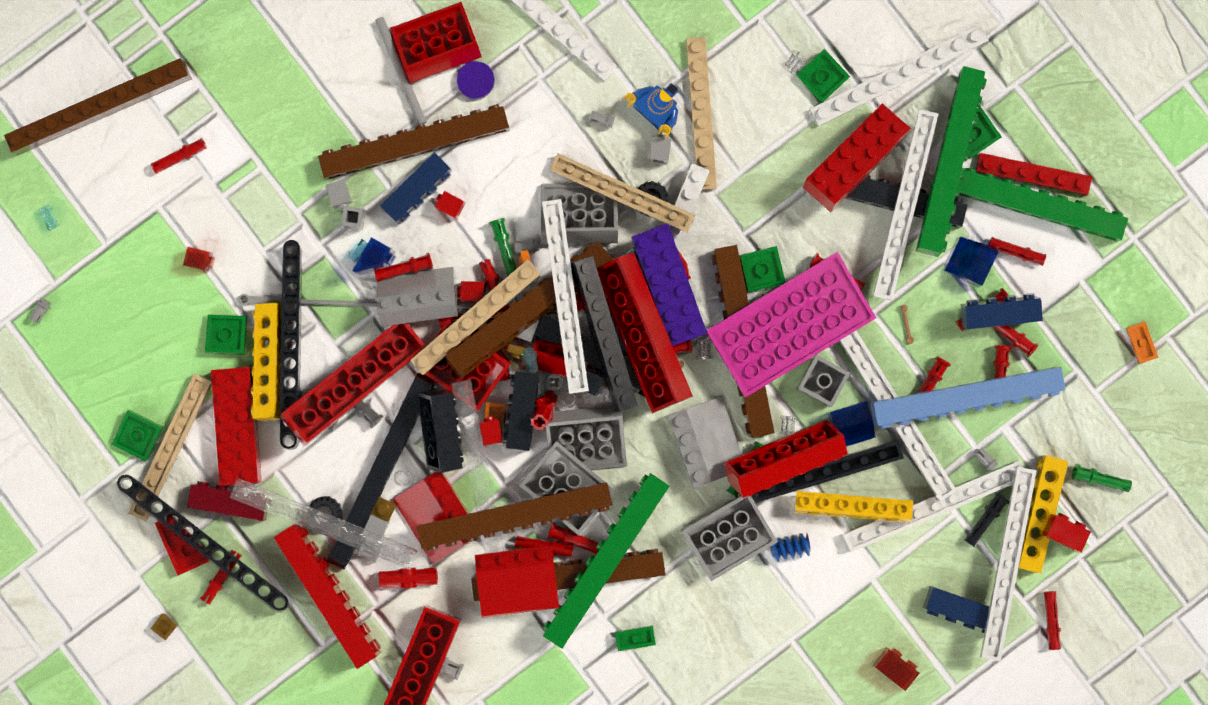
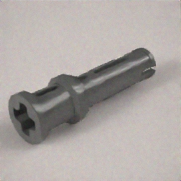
[353,401,383,429]

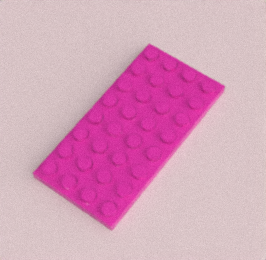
[706,252,876,397]

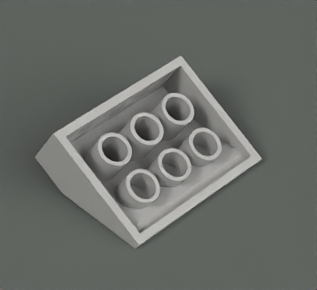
[541,183,618,244]
[377,267,458,326]
[667,396,742,488]
[546,406,627,470]
[519,441,616,536]
[681,495,778,581]

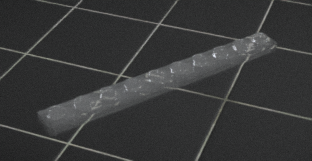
[452,379,504,553]
[230,478,418,570]

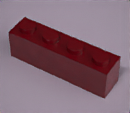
[187,481,270,521]

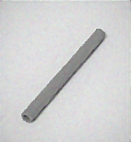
[375,17,427,125]

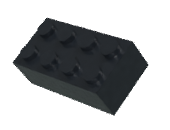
[503,371,540,451]
[417,389,464,473]

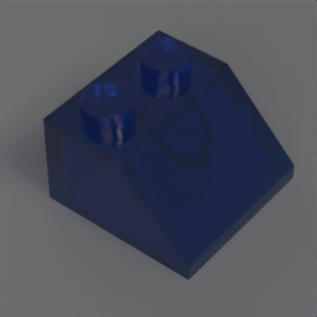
[352,237,396,275]
[944,237,999,288]
[827,401,876,447]

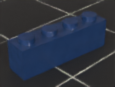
[380,152,452,224]
[960,293,1043,329]
[923,586,990,633]

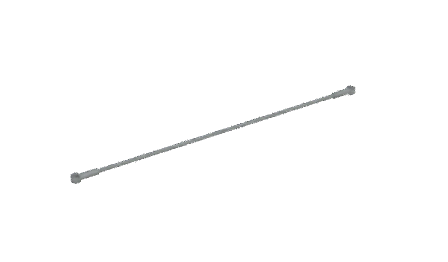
[238,294,611,314]

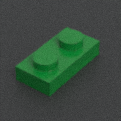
[615,625,656,651]

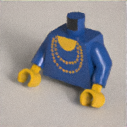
[622,83,679,139]

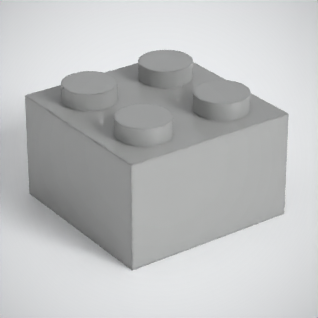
[796,355,851,407]

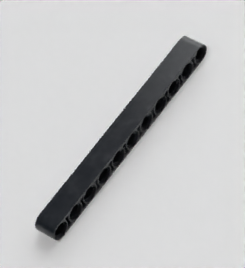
[280,240,302,451]
[327,373,435,570]
[117,474,288,613]

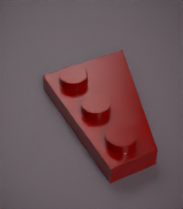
[155,515,210,576]

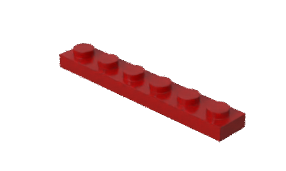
[976,153,1092,196]

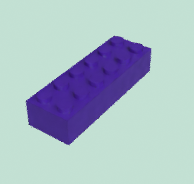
[631,224,707,346]

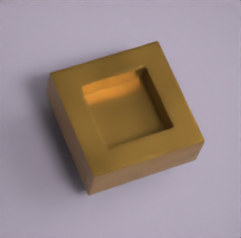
[507,344,529,359]
[371,497,396,522]
[150,613,178,640]

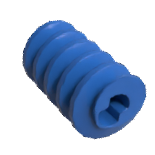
[770,532,811,562]

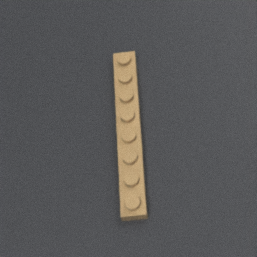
[686,37,717,190]
[550,153,696,233]
[410,259,541,375]
[128,374,212,522]

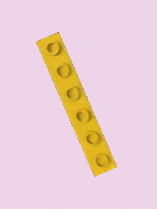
[251,303,282,421]
[1018,455,1068,574]
[795,491,913,523]

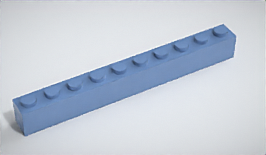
[870,367,1066,429]

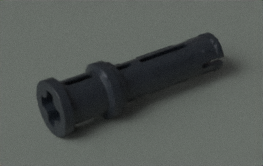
[964,492,1010,547]

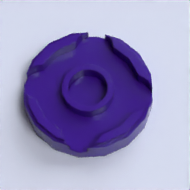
[457,61,495,100]

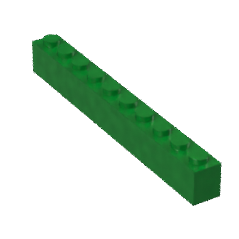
[916,66,987,257]
[958,168,1128,242]
[542,473,670,649]

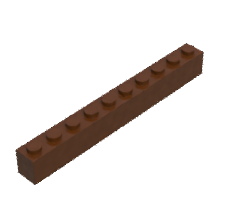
[4,58,192,155]
[318,104,510,180]
[445,242,612,379]
[711,245,775,438]
[416,482,613,552]
[471,548,666,602]

